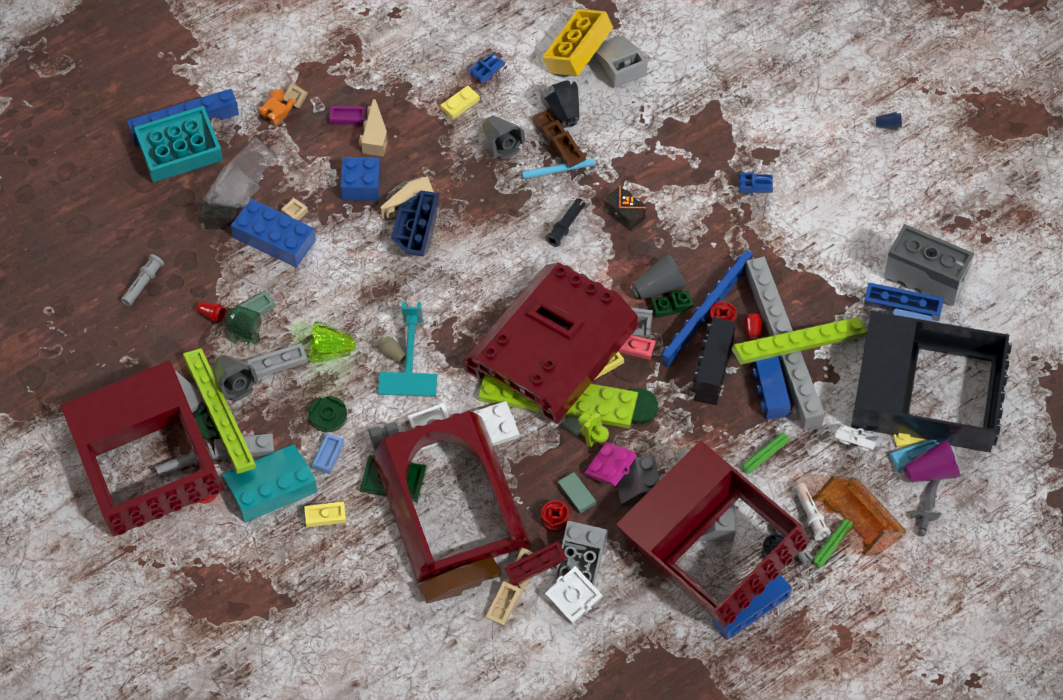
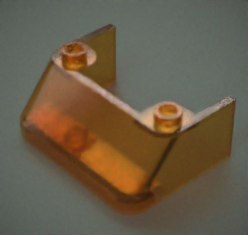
[812,476,906,556]

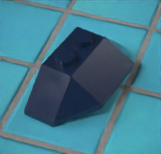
[391,190,439,257]

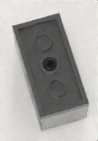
[884,224,974,306]

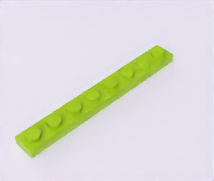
[732,317,867,365]
[183,348,255,474]

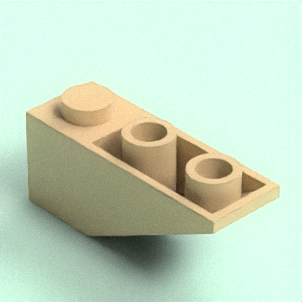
[359,99,388,157]
[381,176,434,220]

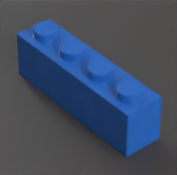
[864,282,944,321]
[750,356,791,420]
[712,573,792,640]

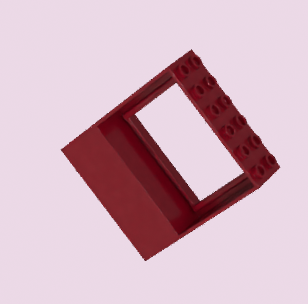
[60,360,224,537]
[616,440,810,628]

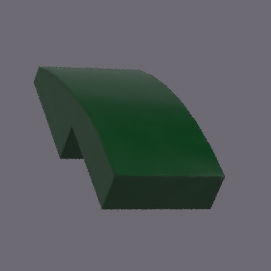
[649,290,694,318]

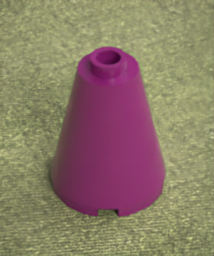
[903,440,961,483]

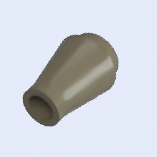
[378,336,406,363]

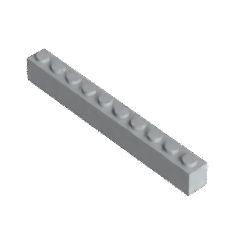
[745,256,824,430]

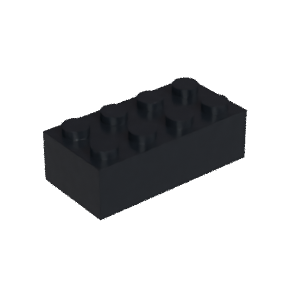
[692,317,736,406]

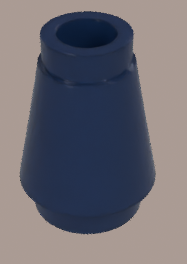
[876,111,902,130]

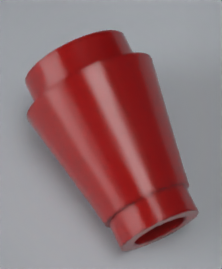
[196,302,226,322]
[744,314,763,341]

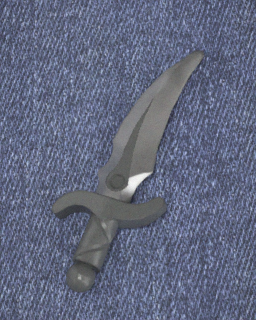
[911,480,941,537]

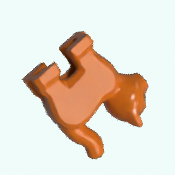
[258,88,296,127]

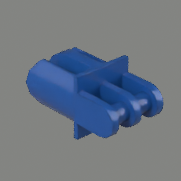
[469,52,505,84]
[738,170,773,196]

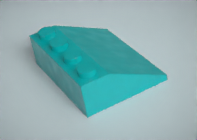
[134,106,223,182]
[222,444,317,523]

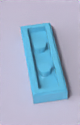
[890,440,939,472]

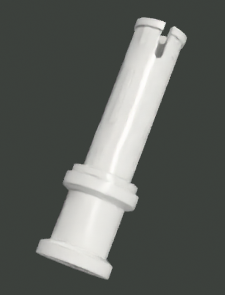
[794,483,831,541]

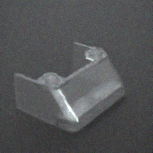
[204,137,277,208]

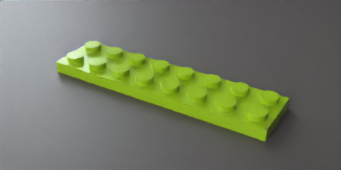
[478,374,638,429]

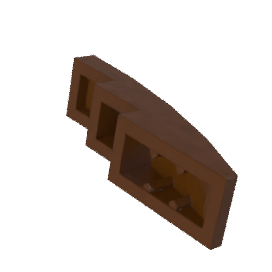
[532,110,586,168]
[418,557,502,604]

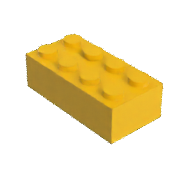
[542,9,613,76]

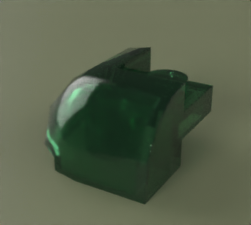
[224,305,262,345]

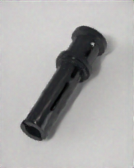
[545,198,586,247]

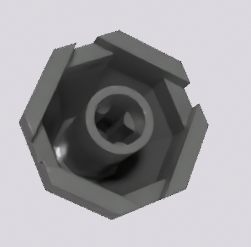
[482,115,525,160]
[214,355,258,401]

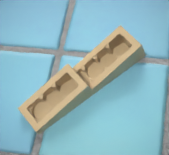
[486,548,533,626]

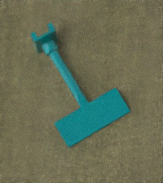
[378,302,437,397]

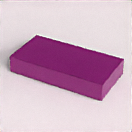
[329,106,367,125]

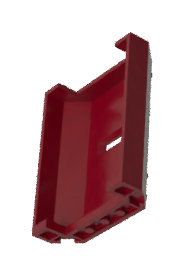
[463,262,639,424]

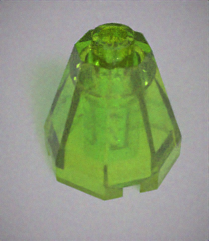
[310,321,356,363]

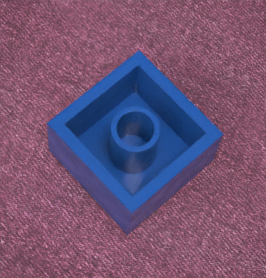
[341,157,381,201]

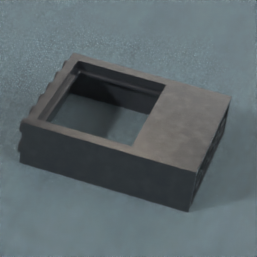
[851,311,1012,453]

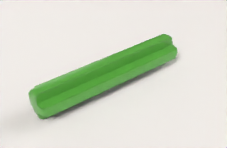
[742,432,789,474]
[813,519,852,568]

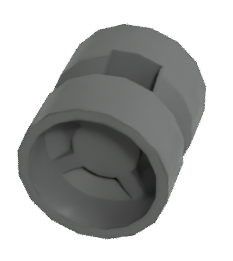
[369,422,399,452]

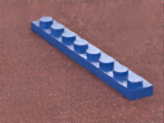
[661,250,753,368]

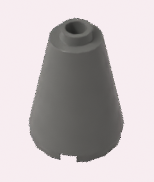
[631,254,686,299]

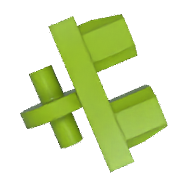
[578,412,609,447]

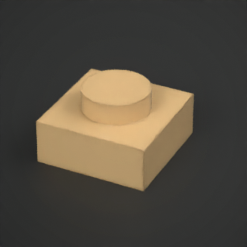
[284,83,308,108]
[281,198,308,221]

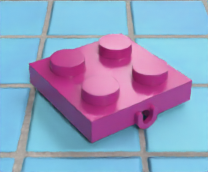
[584,442,637,487]

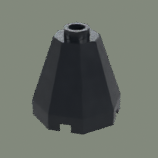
[541,80,580,127]

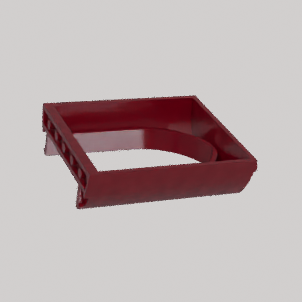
[374,411,531,583]

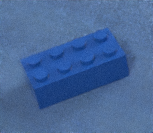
[231,199,316,268]

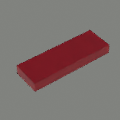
[504,541,568,586]

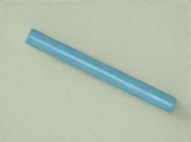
[522,158,595,179]

